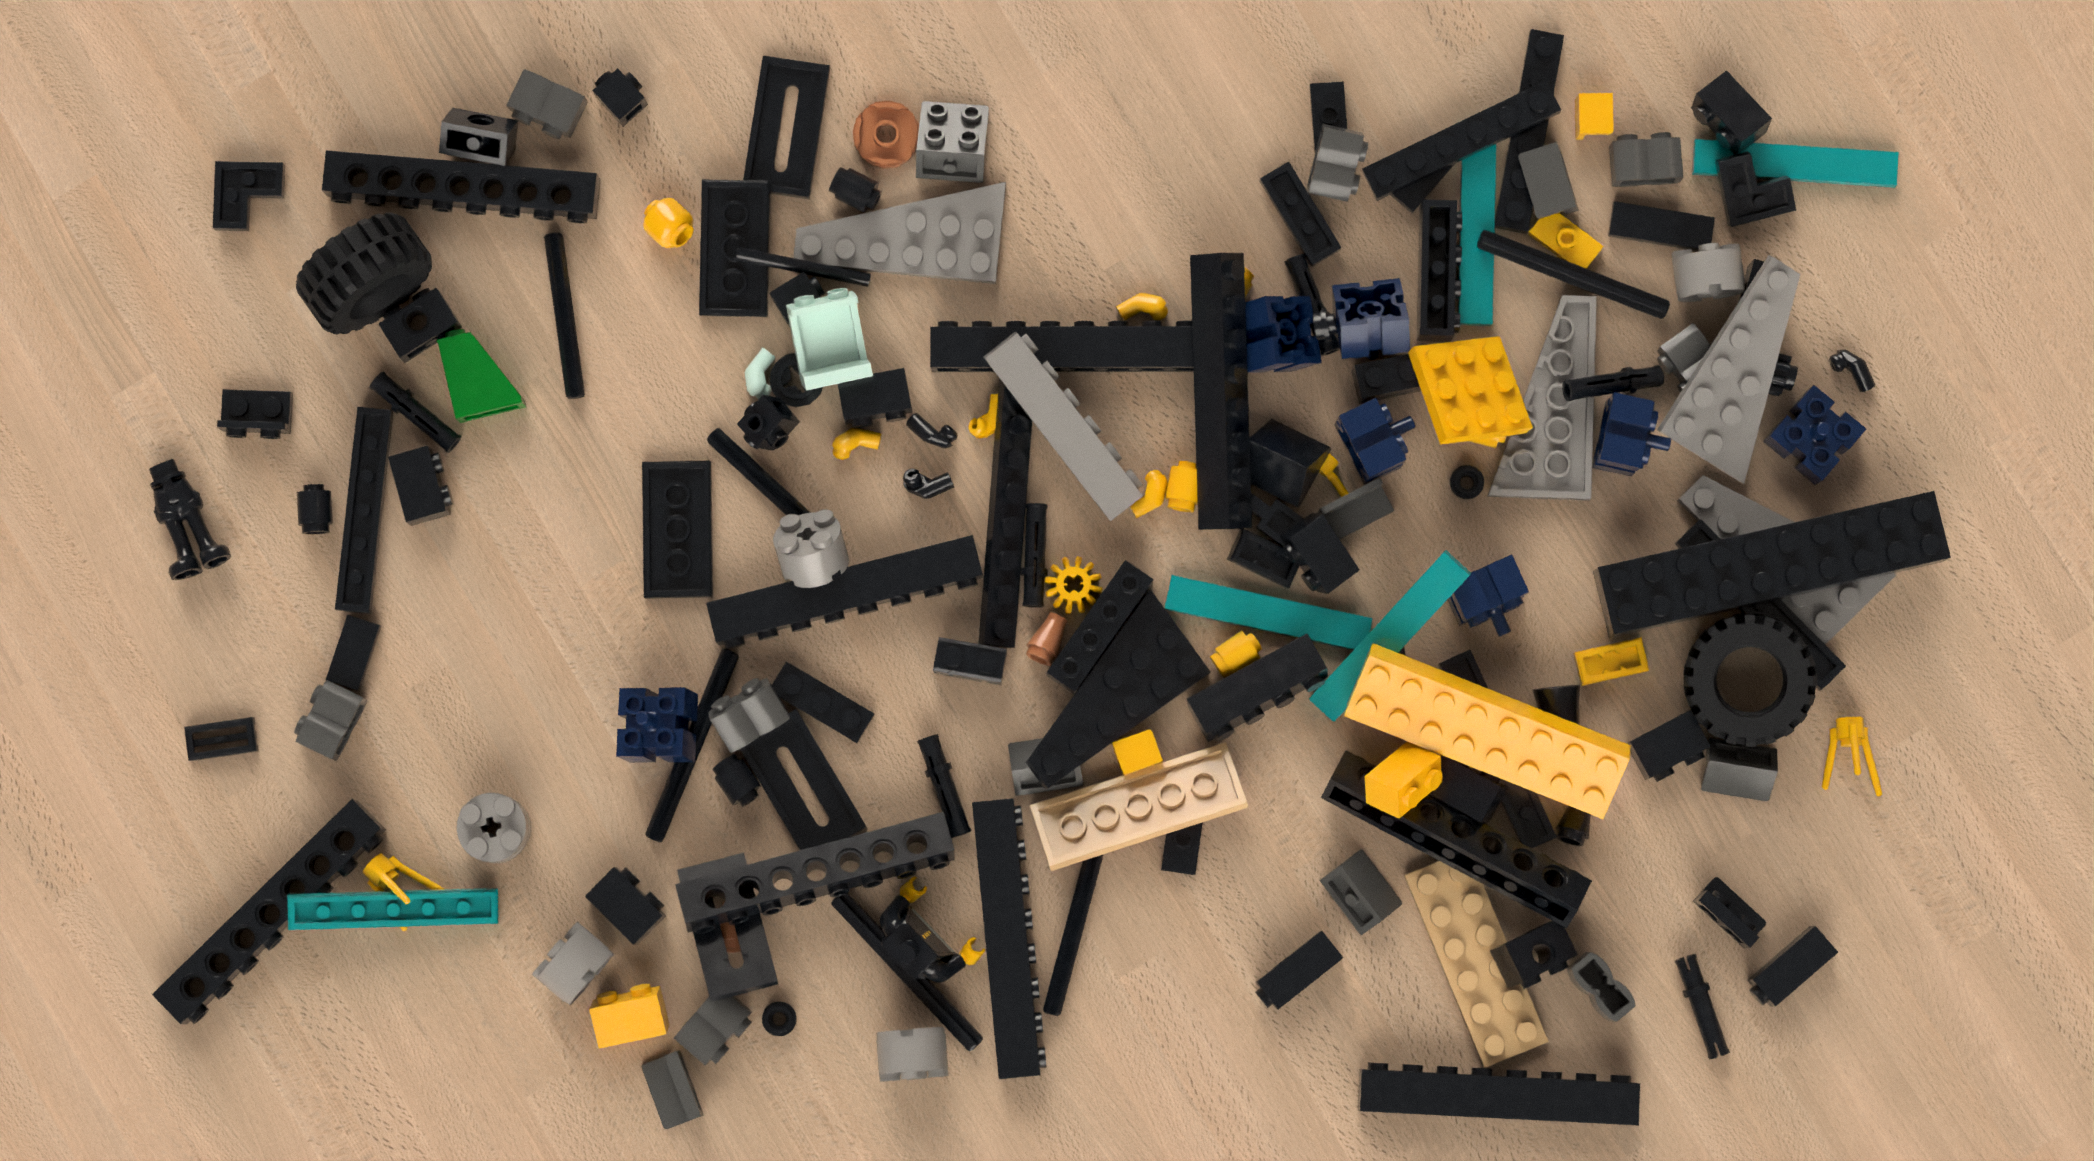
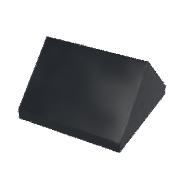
[1249,419,1331,508]

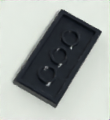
[699,179,771,317]
[642,460,713,599]

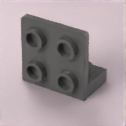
[916,101,989,183]

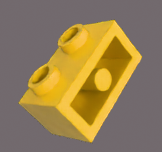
[1365,741,1443,819]
[589,984,670,1048]

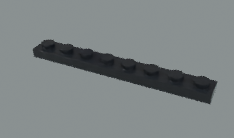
[978,378,1032,648]

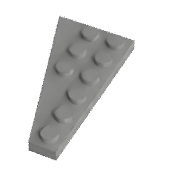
[793,182,1006,284]
[1657,255,1800,484]
[1487,295,1597,501]
[1677,475,1897,644]

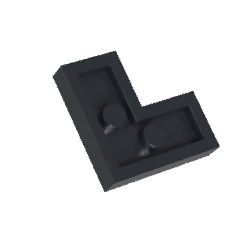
[1715,151,1796,227]
[213,161,285,231]

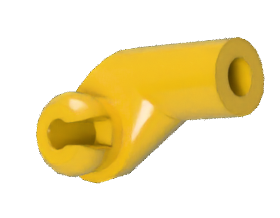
[1116,292,1168,321]

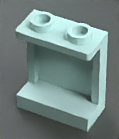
[786,288,873,390]

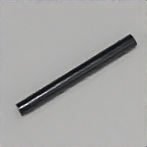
[735,247,871,287]

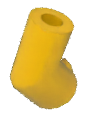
[968,394,998,439]
[832,428,882,460]
[1130,470,1168,519]

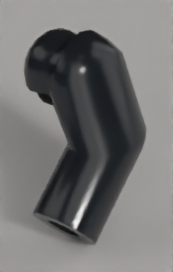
[903,468,955,499]

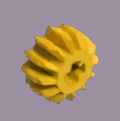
[1045,556,1102,614]

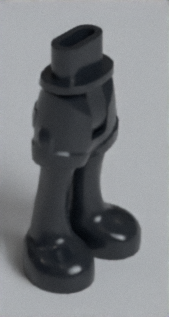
[149,459,231,580]

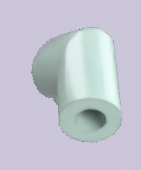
[745,347,776,400]

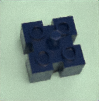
[1332,278,1410,360]
[1245,296,1322,373]
[1763,385,1866,485]
[1592,392,1671,477]
[1335,398,1416,485]
[1447,554,1529,637]
[616,687,698,763]

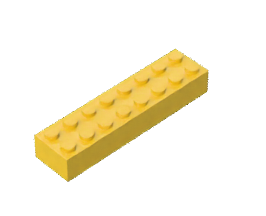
[1344,643,1631,819]

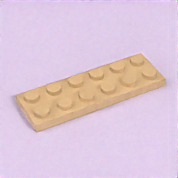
[1030,742,1248,871]
[1404,861,1549,1068]

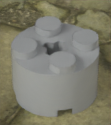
[1672,243,1745,302]
[773,509,849,588]
[457,793,531,863]
[532,922,614,1005]
[876,1027,949,1082]

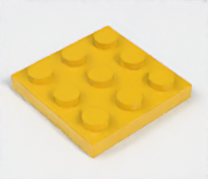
[1408,336,1533,445]

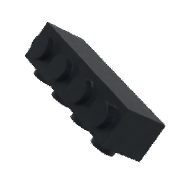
[1416,199,1462,342]
[1187,634,1328,742]

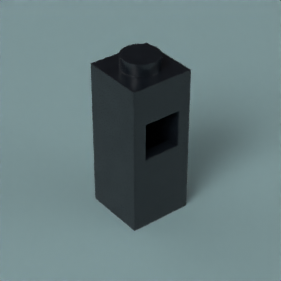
[1748,926,1838,1007]
[1255,931,1343,1010]

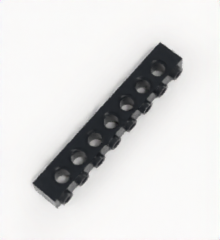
[322,150,600,224]
[1321,751,1592,928]
[152,799,386,1024]
[675,812,955,934]

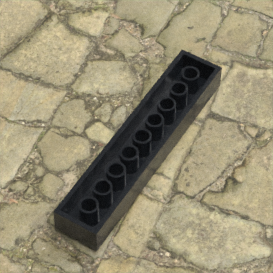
[1593,491,1951,638]

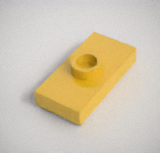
[1528,213,1604,269]
[1573,637,1649,686]

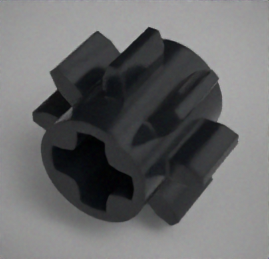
[1768,353,1798,397]

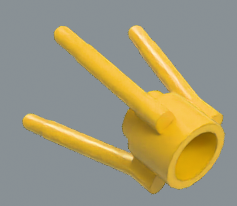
[1822,717,1882,797]
[362,853,444,931]

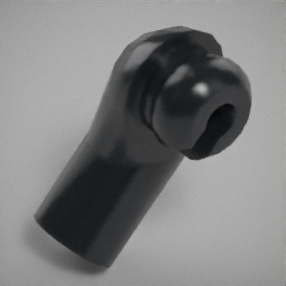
[1829,349,1876,392]
[906,413,958,449]

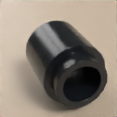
[829,167,882,212]
[297,484,333,535]
[712,754,761,807]

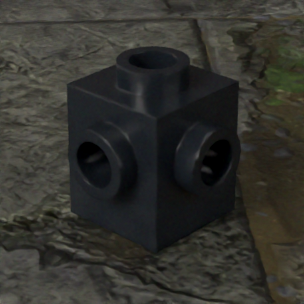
[737,395,800,451]

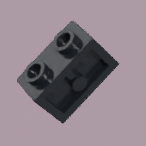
[217,389,293,439]
[1693,877,1766,948]

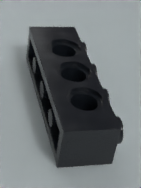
[1047,560,1154,694]

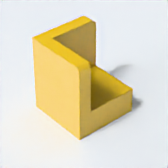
[1575,93,1614,140]
[1112,729,1163,776]

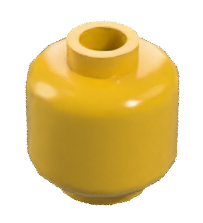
[643,198,694,248]

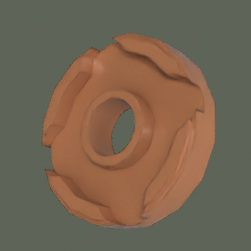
[853,100,919,169]

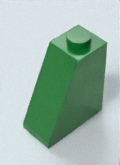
[437,329,526,423]

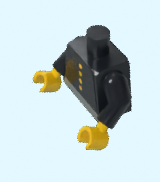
[880,876,986,983]

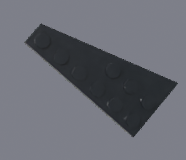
[1025,589,1211,790]

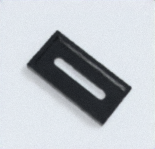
[743,56,830,200]
[740,709,867,850]
[677,853,778,1002]

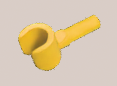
[1319,453,1349,497]

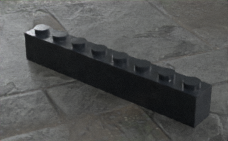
[1190,253,1252,530]
[930,321,1194,372]
[706,535,983,649]
[972,798,1047,1079]
[1358,1062,1640,1126]

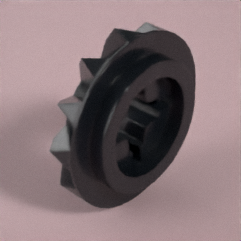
[770,353,823,408]

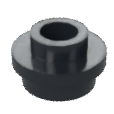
[1313,308,1337,342]
[1450,465,1484,500]
[762,1002,797,1036]

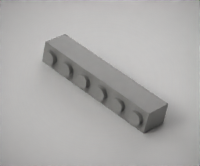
[983,332,1143,521]

